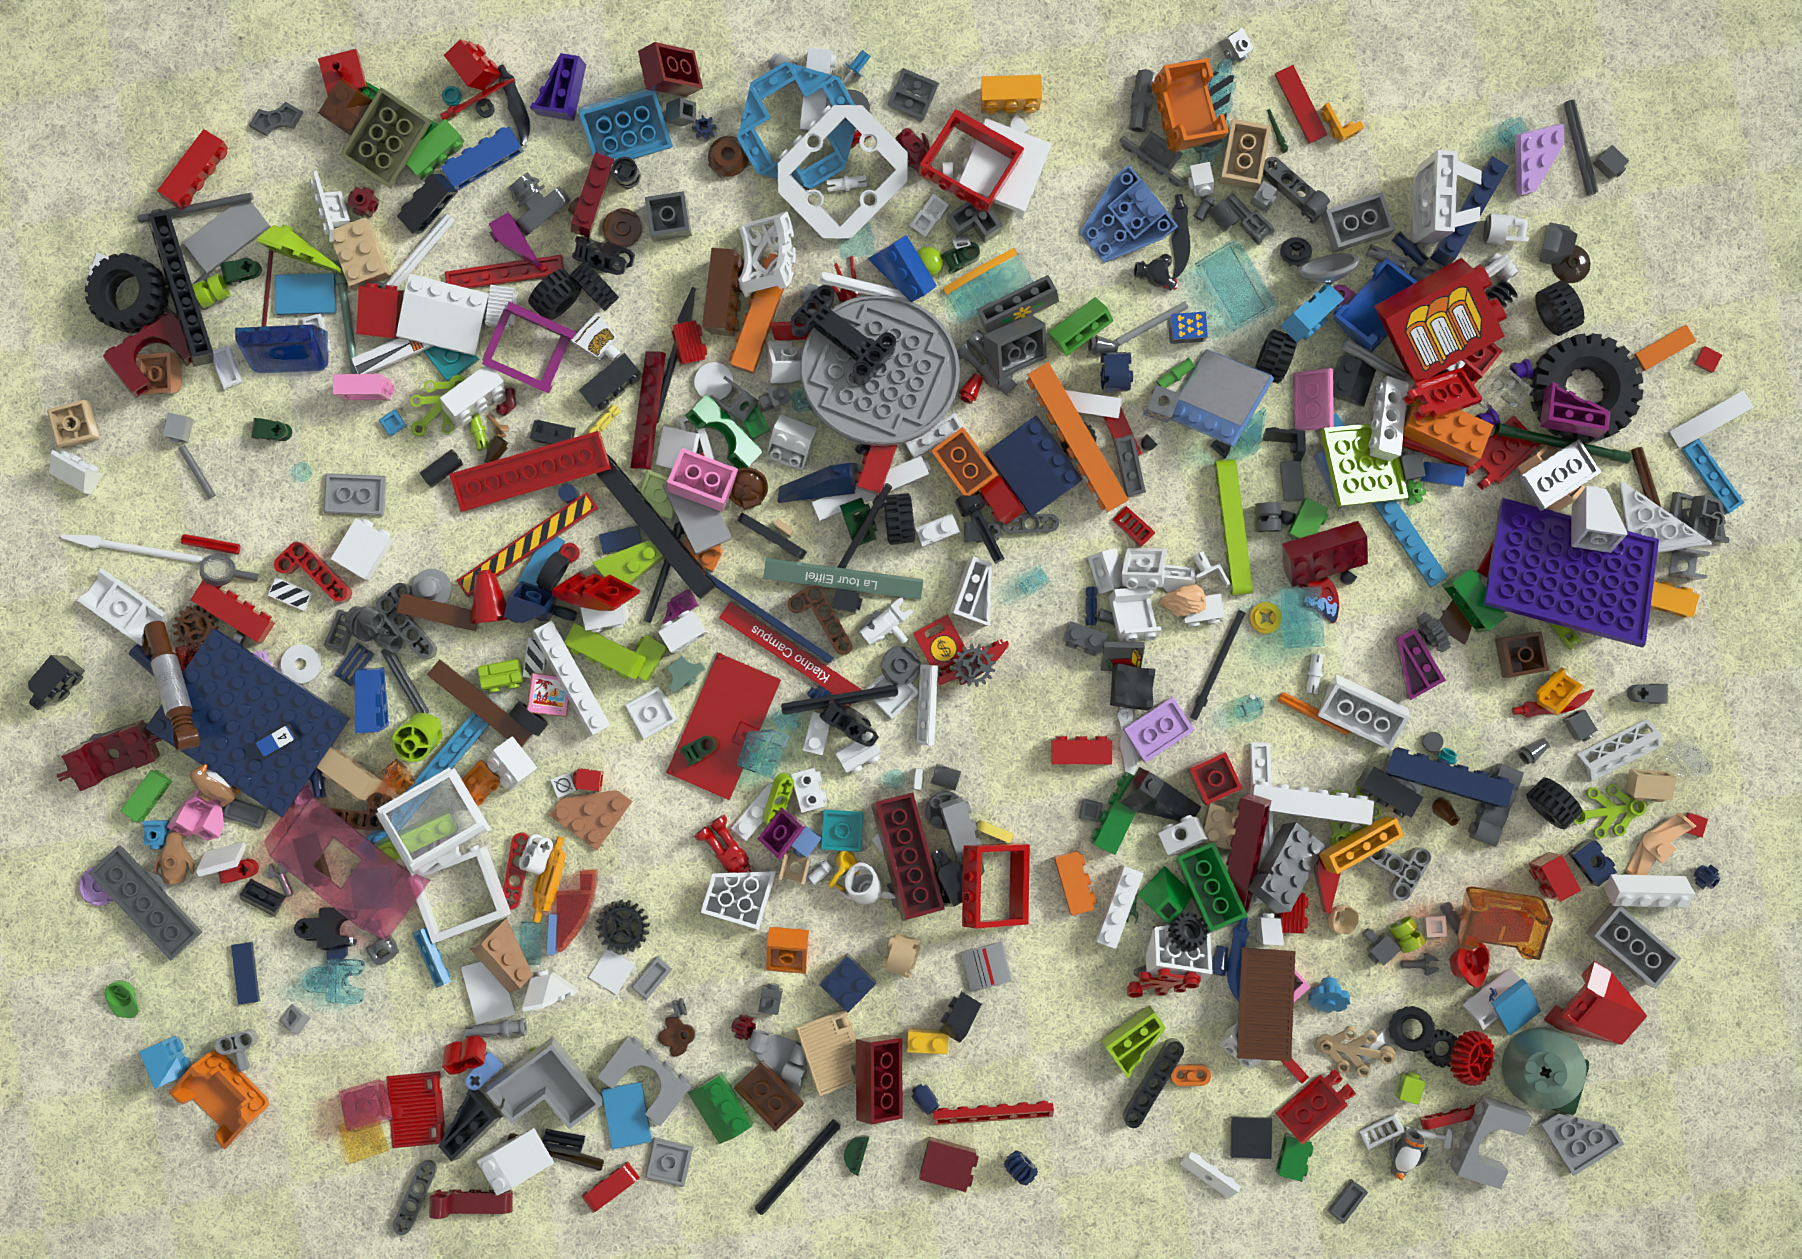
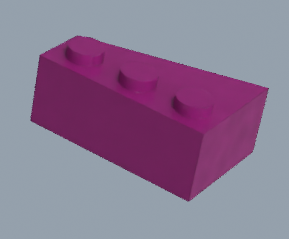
[1540,382,1610,438]
[1395,628,1446,700]

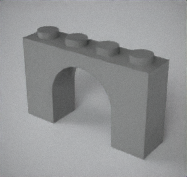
[597,1036,692,1126]
[1450,1096,1533,1189]

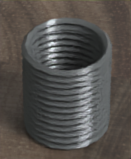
[1208,199,1240,232]
[931,763,961,791]

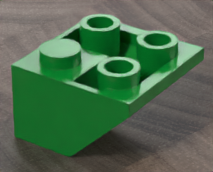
[1137,866,1192,925]

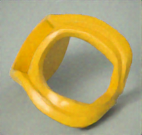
[827,851,859,891]

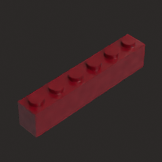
[1226,793,1272,913]

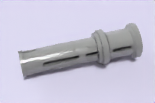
[464,1018,527,1038]

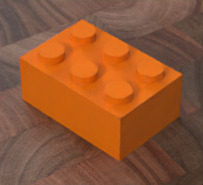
[931,427,999,496]

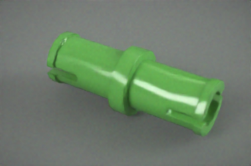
[1156,357,1195,388]

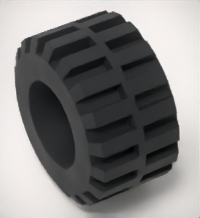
[528,269,581,320]
[1535,280,1585,336]
[1255,329,1297,384]
[884,493,915,545]
[1526,777,1582,830]

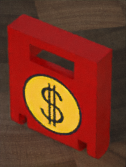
[912,614,970,671]

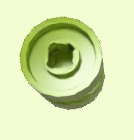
[192,273,231,308]
[1389,916,1426,953]

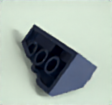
[777,463,858,503]

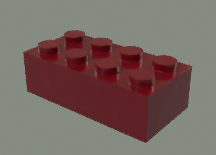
[1282,521,1368,587]
[856,1035,903,1124]

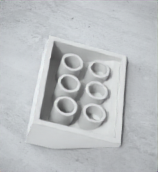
[396,274,489,356]

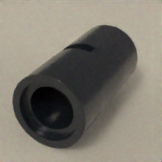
[419,449,464,488]

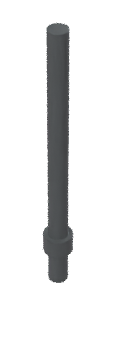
[137,192,254,223]

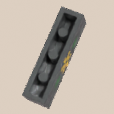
[977,275,1059,333]

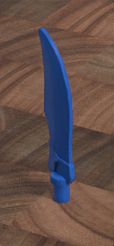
[1227,917,1249,1002]

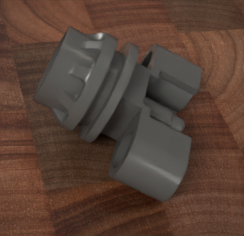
[508,172,571,236]
[344,606,403,653]

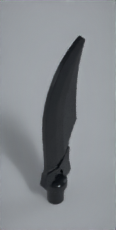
[498,64,530,146]
[1172,194,1191,279]

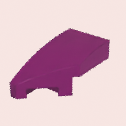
[663,589,699,624]

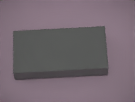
[1280,460,1304,501]
[223,799,268,829]
[1327,1179,1368,1224]

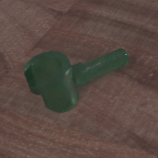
[1126,895,1139,924]

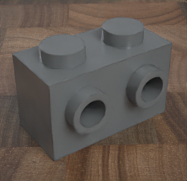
[1062,621,1108,656]

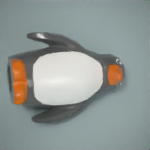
[1389,1127,1430,1180]

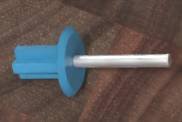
[842,50,871,86]

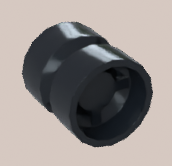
[612,157,641,189]

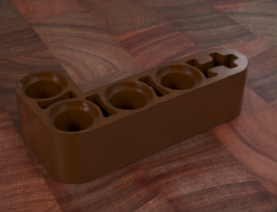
[788,585,853,655]
[310,792,393,832]

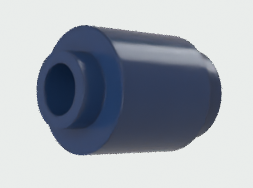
[911,1084,940,1115]

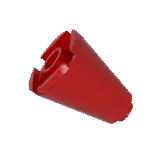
[471,569,508,624]

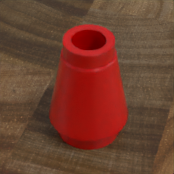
[958,373,983,404]

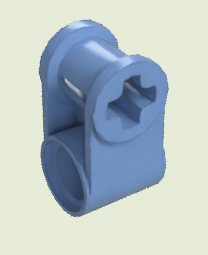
[466,1051,504,1090]

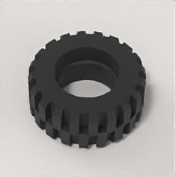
[85,253,169,333]

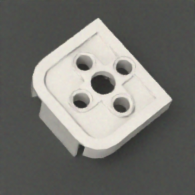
[1411,150,1482,244]

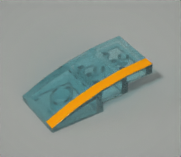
[943,248,1033,323]

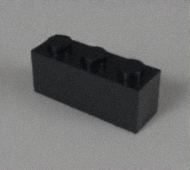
[397,174,458,234]
[579,353,642,411]
[1355,764,1424,818]

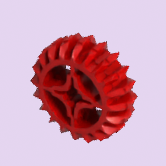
[1449,1030,1495,1086]

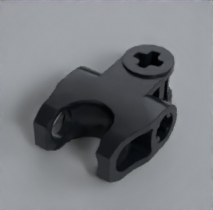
[572,236,635,275]
[819,699,879,747]
[294,907,358,950]

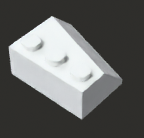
[701,871,776,930]
[1146,921,1212,982]

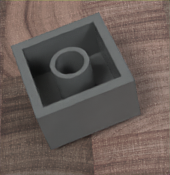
[645,191,692,242]

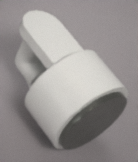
[1483,213,1529,245]

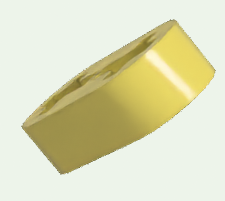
[977,820,1014,843]

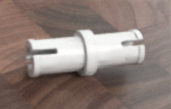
[827,175,867,192]
[1305,653,1324,694]

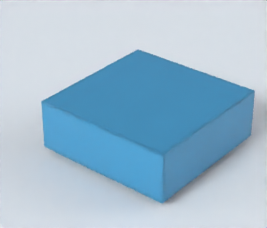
[379,409,407,437]

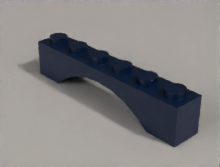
[1430,156,1509,267]

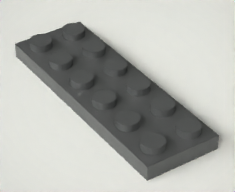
[88,845,202,961]

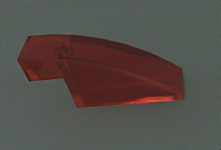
[556,869,598,952]

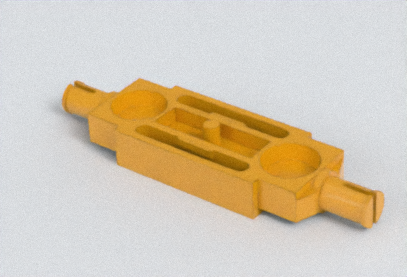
[532,836,566,923]

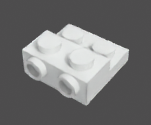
[1122,548,1167,590]

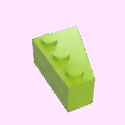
[592,540,665,585]
[1101,1005,1166,1079]

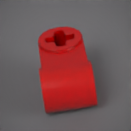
[218,859,259,884]

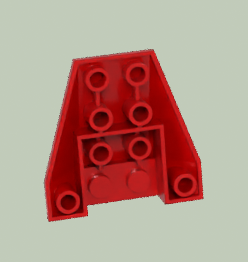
[1544,961,1647,1045]

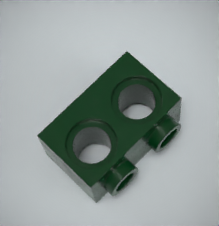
[839,497,878,545]

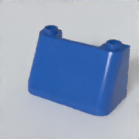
[1333,258,1417,352]

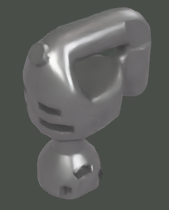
[365,916,399,965]

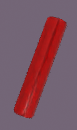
[181,534,241,554]

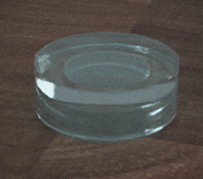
[885,769,905,789]

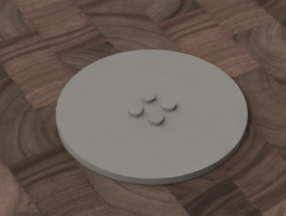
[800,295,960,446]

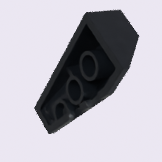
[1119,767,1201,821]

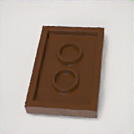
[734,1060,804,1132]

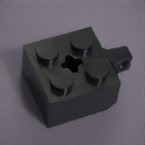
[28,655,85,710]
[931,848,963,907]

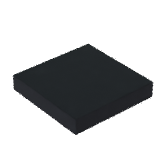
[1230,1116,1272,1159]

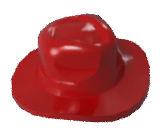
[1449,936,1490,988]

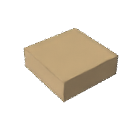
[774,518,795,537]

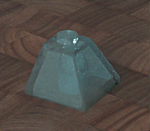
[1235,407,1266,456]

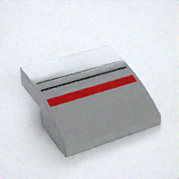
[961,942,1012,991]

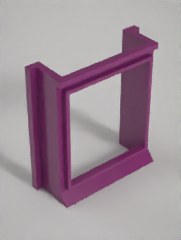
[482,301,576,394]

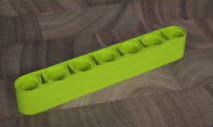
[1214,459,1253,596]

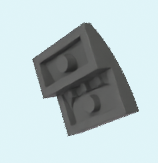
[888,68,940,120]

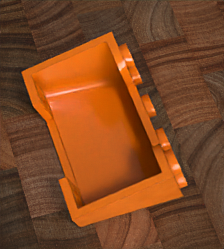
[1152,58,1229,153]

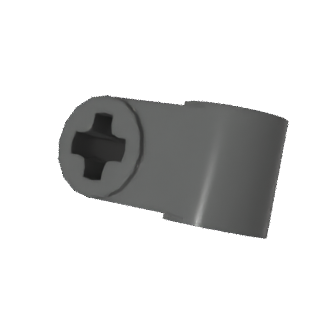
[964,522,1002,543]
[1627,684,1668,704]

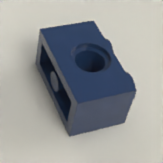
[1568,839,1617,887]

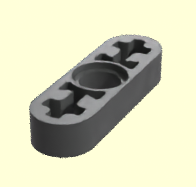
[1002,514,1059,534]

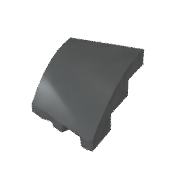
[1669,492,1730,543]

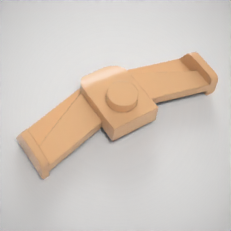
[1625,812,1696,875]

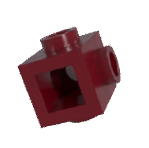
[347,187,379,217]

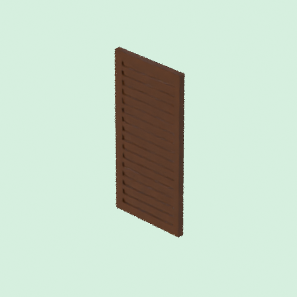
[1237,947,1296,1061]

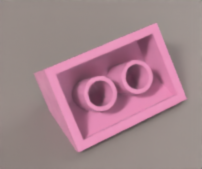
[667,448,738,512]

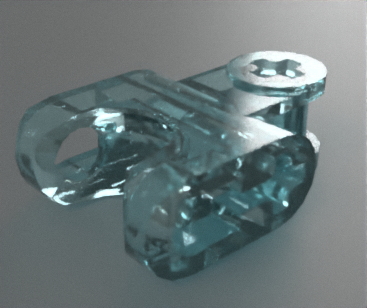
[302,958,365,1004]

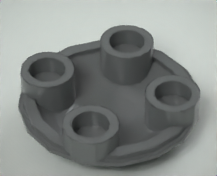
[926,791,959,830]

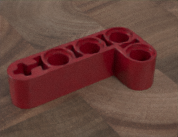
[429,1189,513,1219]

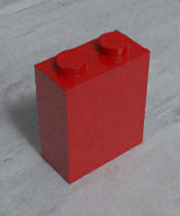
[356,283,404,339]

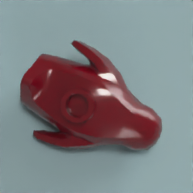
[895,128,932,176]

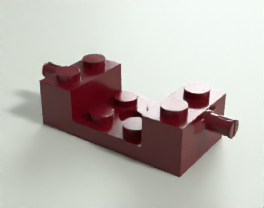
[57,720,162,791]

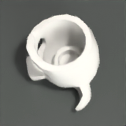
[841,862,896,905]

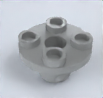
[412,569,452,603]

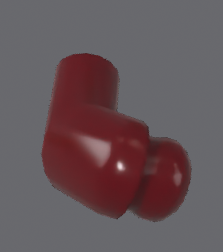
[496,388,516,416]

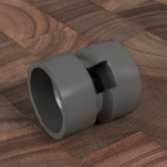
[1255,502,1282,532]

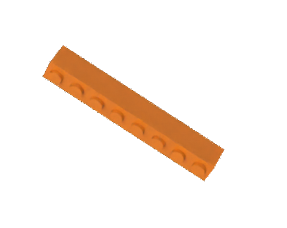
[1026,362,1129,513]

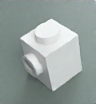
[1188,162,1214,196]

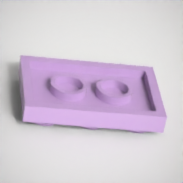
[1123,697,1194,763]

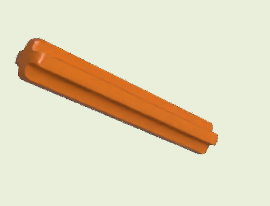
[1278,692,1351,735]

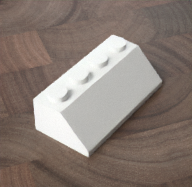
[1318,674,1410,750]

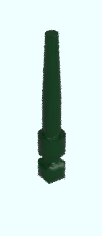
[1267,109,1288,153]

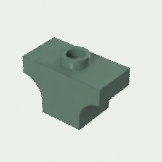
[667,656,707,693]

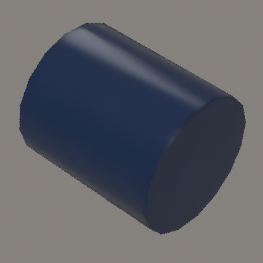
[558,484,580,504]

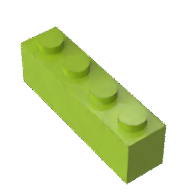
[564,623,646,680]

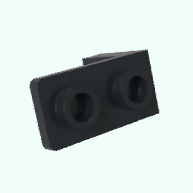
[1262,427,1306,461]

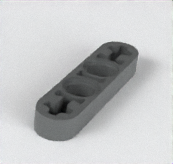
[393,1160,437,1235]

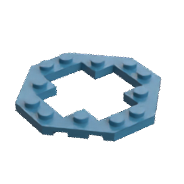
[737,62,856,189]

